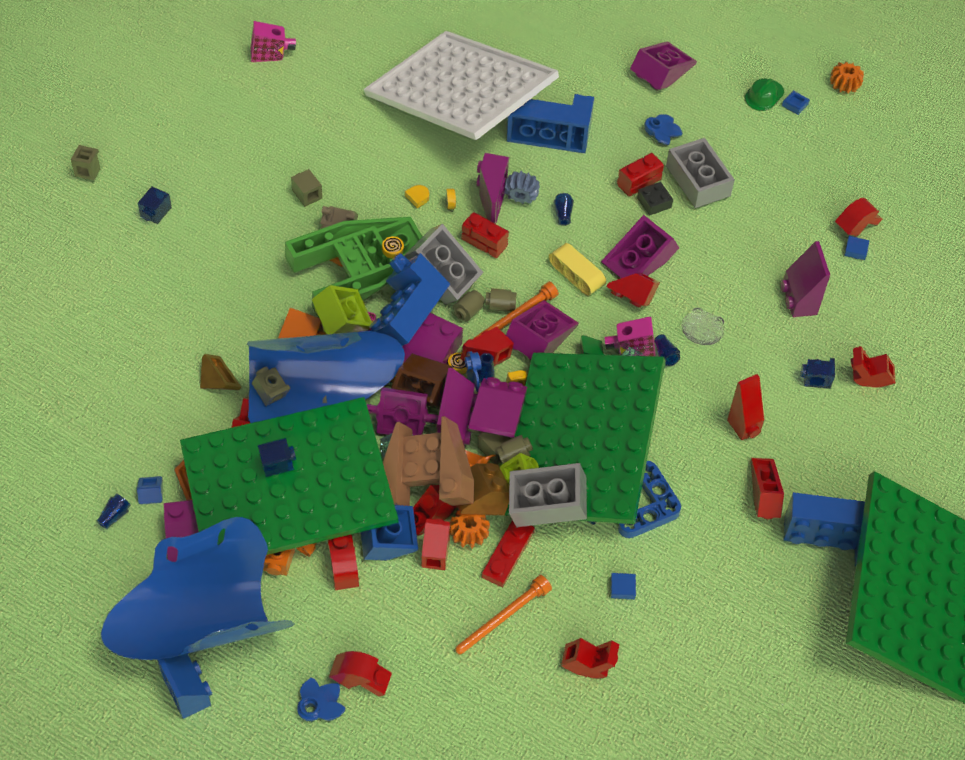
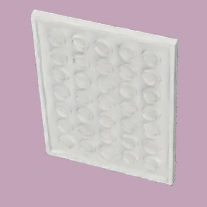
[364,31,559,140]

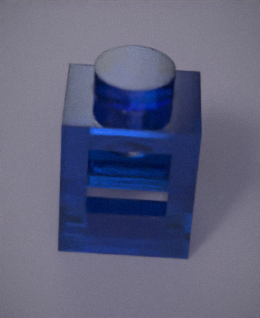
[800,358,835,389]

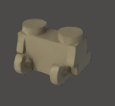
[321,206,358,229]

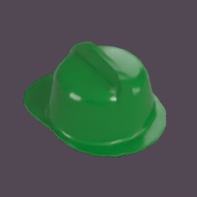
[745,78,784,111]

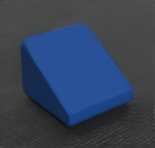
[137,476,163,504]

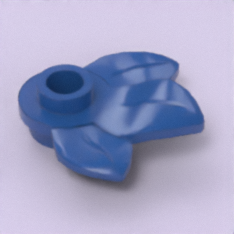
[644,114,683,145]
[464,351,482,392]
[297,678,345,721]

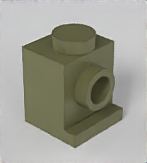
[71,145,100,181]
[252,367,291,406]

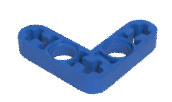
[618,461,681,538]

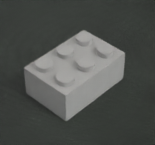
[666,138,735,208]
[404,224,484,305]
[509,463,587,527]

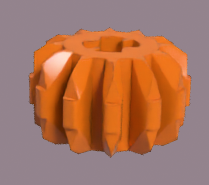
[830,61,864,94]
[450,511,490,549]

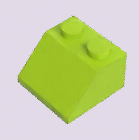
[312,285,372,334]

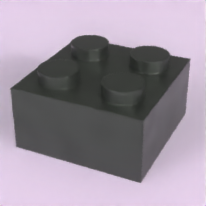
[637,182,673,216]

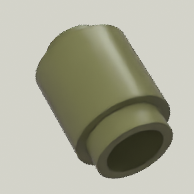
[485,288,517,311]
[453,290,485,321]
[497,435,533,464]

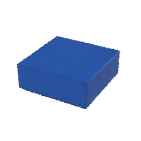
[782,90,810,115]
[844,236,870,260]
[611,573,636,600]

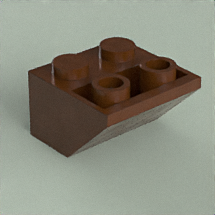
[391,353,454,409]

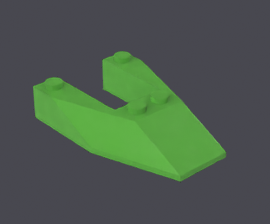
[285,217,423,318]

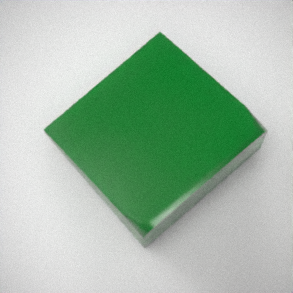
[580,335,604,355]

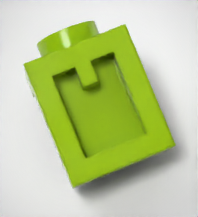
[500,453,539,485]

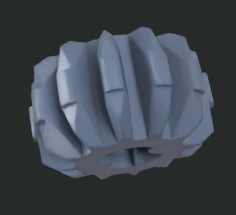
[504,171,540,204]

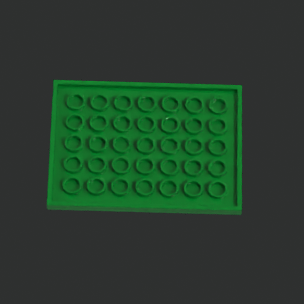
[505,353,666,524]
[180,397,399,555]
[846,471,965,704]

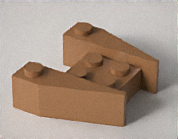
[383,416,474,506]

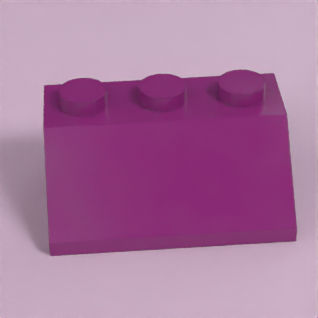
[437,368,478,448]

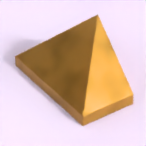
[200,354,241,390]

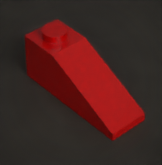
[727,374,764,441]
[751,458,784,519]

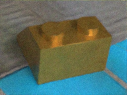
[457,463,509,516]

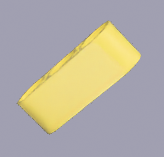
[549,243,606,296]

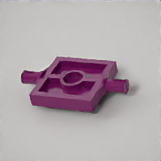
[367,387,439,436]

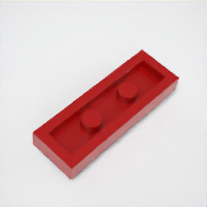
[482,520,535,588]

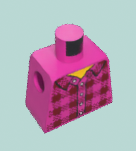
[250,21,296,62]
[604,317,656,356]

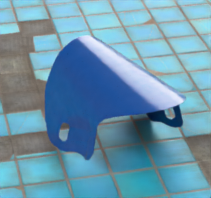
[247,331,405,423]
[101,517,295,660]

